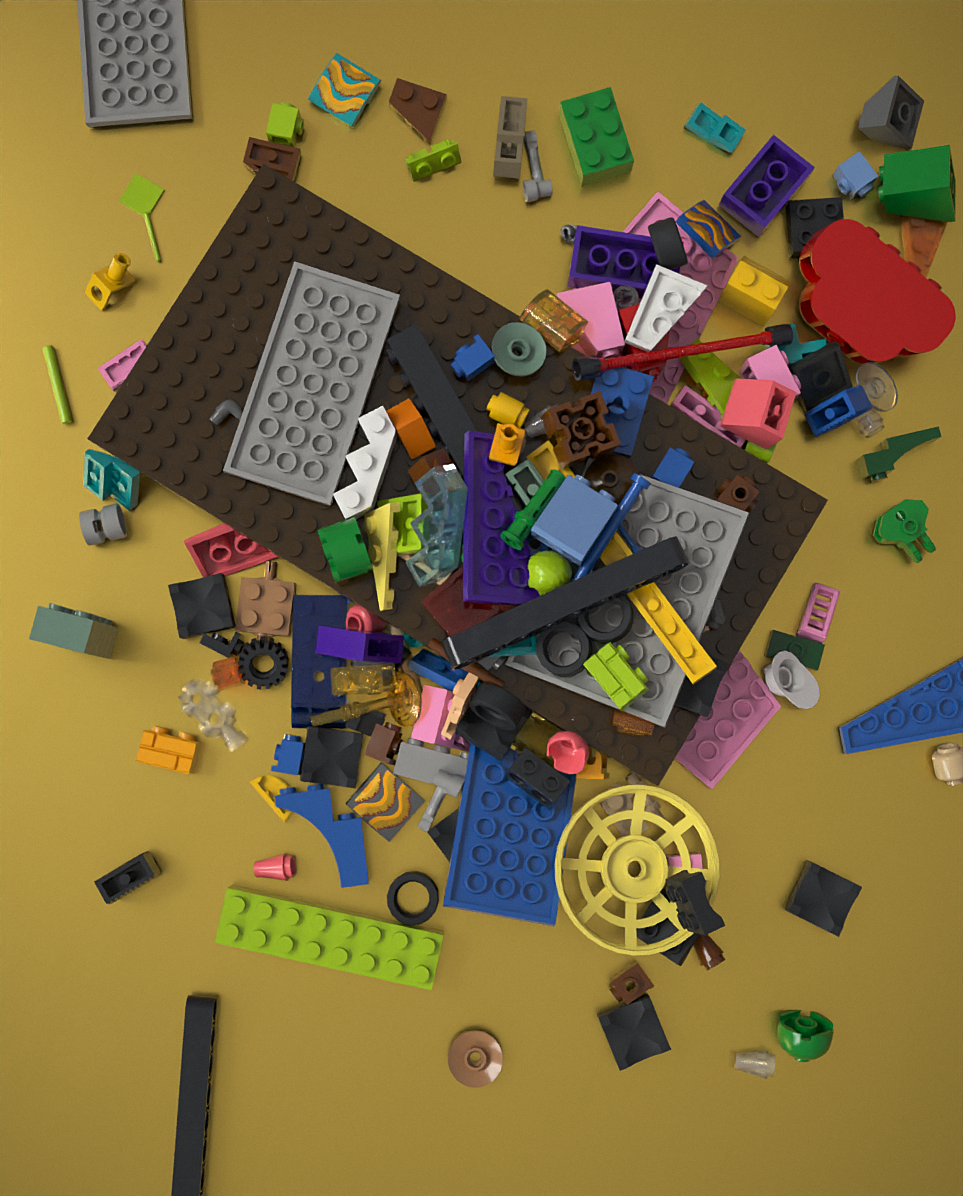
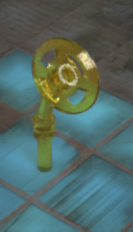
[311,672,422,727]

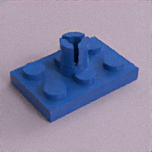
[591,367,654,458]

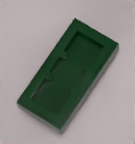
[765,630,825,671]

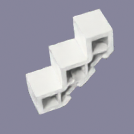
[333,406,397,519]

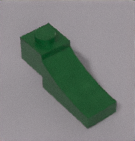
[857,426,941,482]

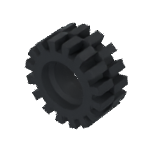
[238,637,288,690]

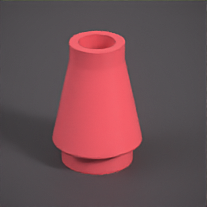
[254,853,296,881]

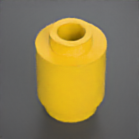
[486,392,530,429]

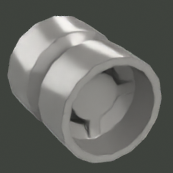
[79,503,127,546]

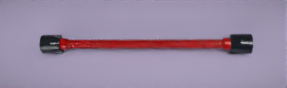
[572,324,793,381]

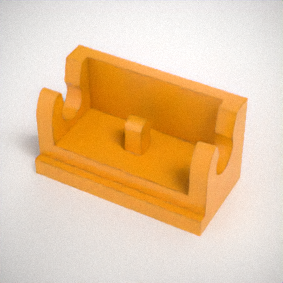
[576,748,610,779]

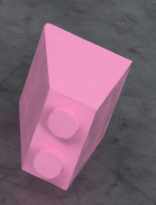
[553,282,625,359]

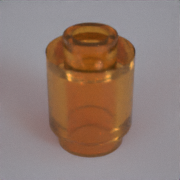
[612,709,654,738]

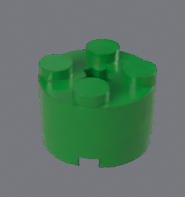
[317,517,373,583]

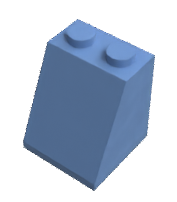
[531,475,618,566]

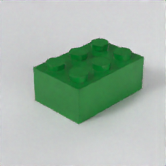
[559,87,634,187]

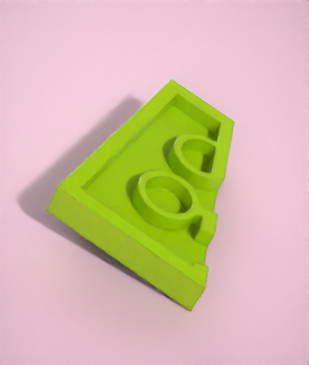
[679,338,741,421]

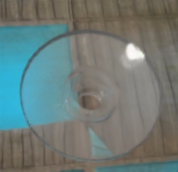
[856,362,898,412]

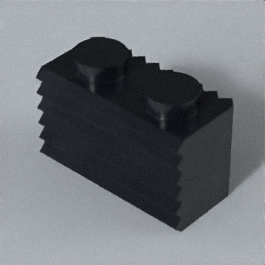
[94,851,161,904]

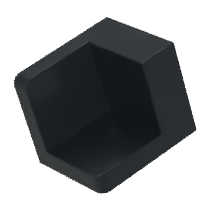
[345,702,387,737]

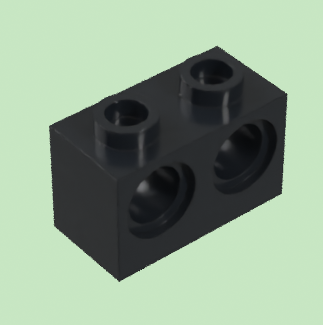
[505,747,570,810]

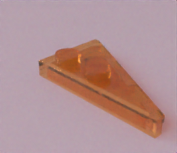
[900,215,947,278]

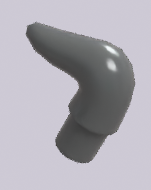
[209,399,243,425]

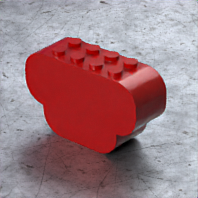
[799,219,956,364]

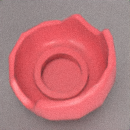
[547,731,589,774]

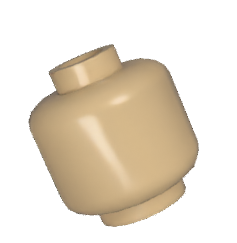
[932,743,963,785]

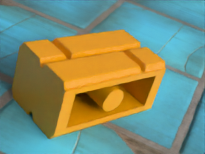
[136,726,201,774]

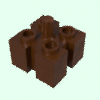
[540,391,621,470]

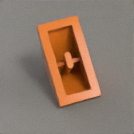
[386,399,436,460]

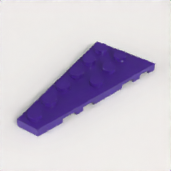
[463,431,540,606]

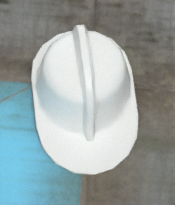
[763,651,820,709]

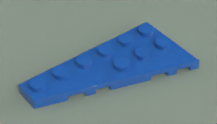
[839,658,963,754]

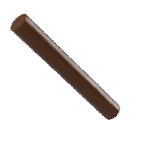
[427,637,505,688]

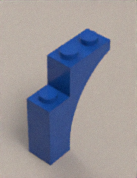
[275,784,369,888]

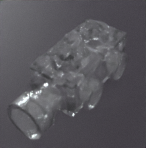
[178,679,248,753]

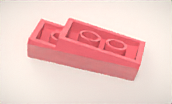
[184,523,278,577]

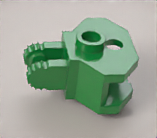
[873,499,936,563]

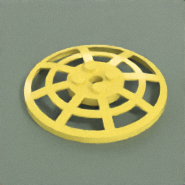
[555,785,720,956]

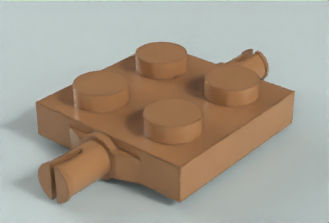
[235,561,296,641]

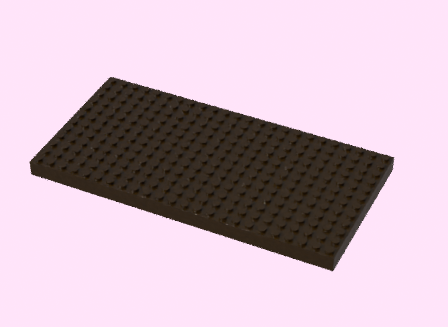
[87,163,828,786]

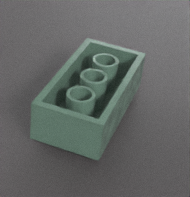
[29,603,119,659]

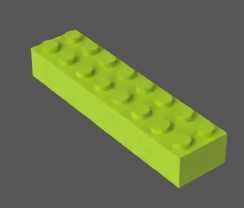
[215,885,444,990]

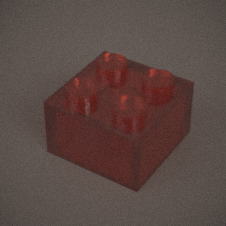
[421,566,501,637]

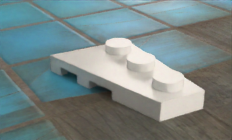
[624,264,707,352]

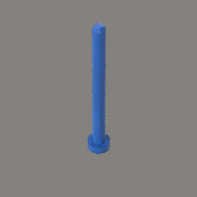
[571,473,651,582]

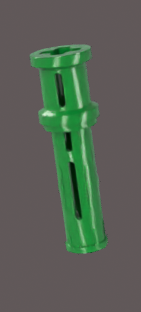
[500,469,566,550]

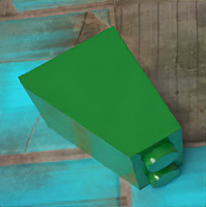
[878,145,956,222]

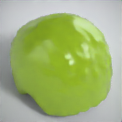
[528,550,572,596]

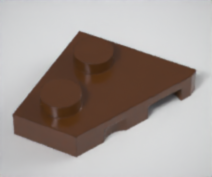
[389,78,447,144]

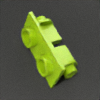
[405,139,462,181]

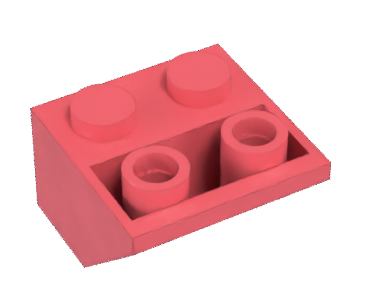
[720,379,796,449]

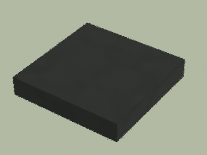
[788,341,853,412]

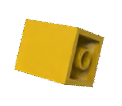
[718,256,790,327]

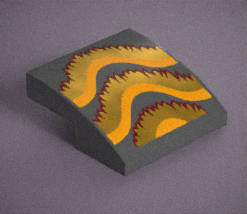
[345,762,425,842]

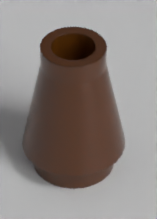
[693,934,726,971]

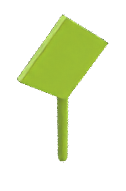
[119,173,165,262]

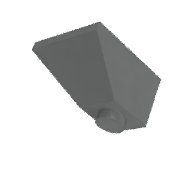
[858,76,924,149]

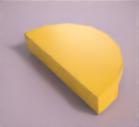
[250,775,293,823]

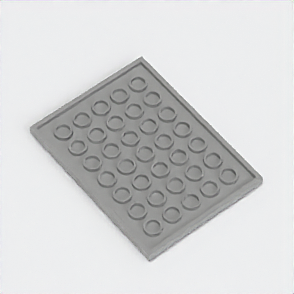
[506,456,749,728]

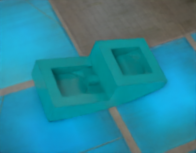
[684,102,746,153]

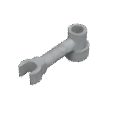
[523,130,553,202]
[417,769,465,832]

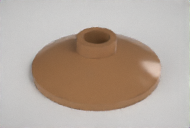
[448,1030,503,1088]

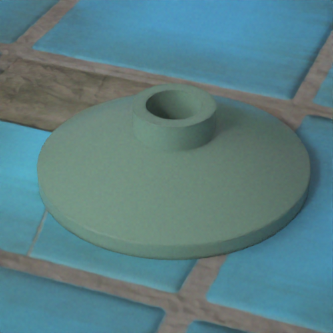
[491,322,546,376]

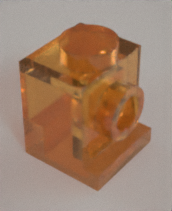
[211,657,245,691]

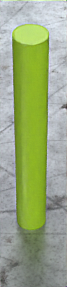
[43,345,73,424]

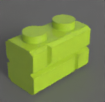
[583,642,649,711]

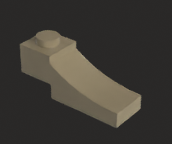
[493,96,527,179]

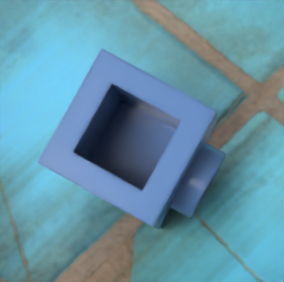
[833,151,878,200]

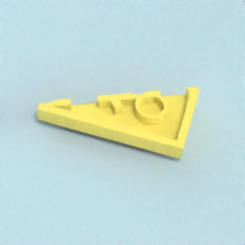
[364,502,400,611]

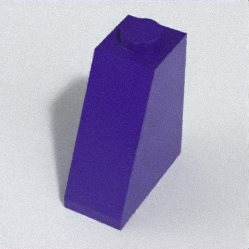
[316,626,404,663]

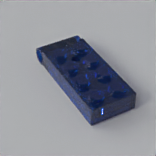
[291,595,349,729]

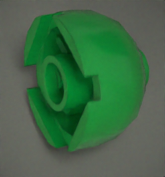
[777,1010,834,1062]

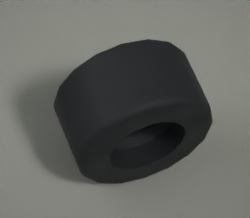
[648,217,688,270]

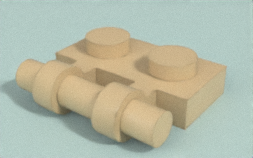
[600,773,665,837]

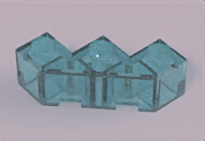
[405,464,468,587]

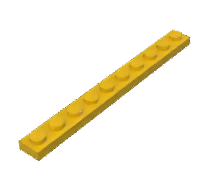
[526,440,717,685]

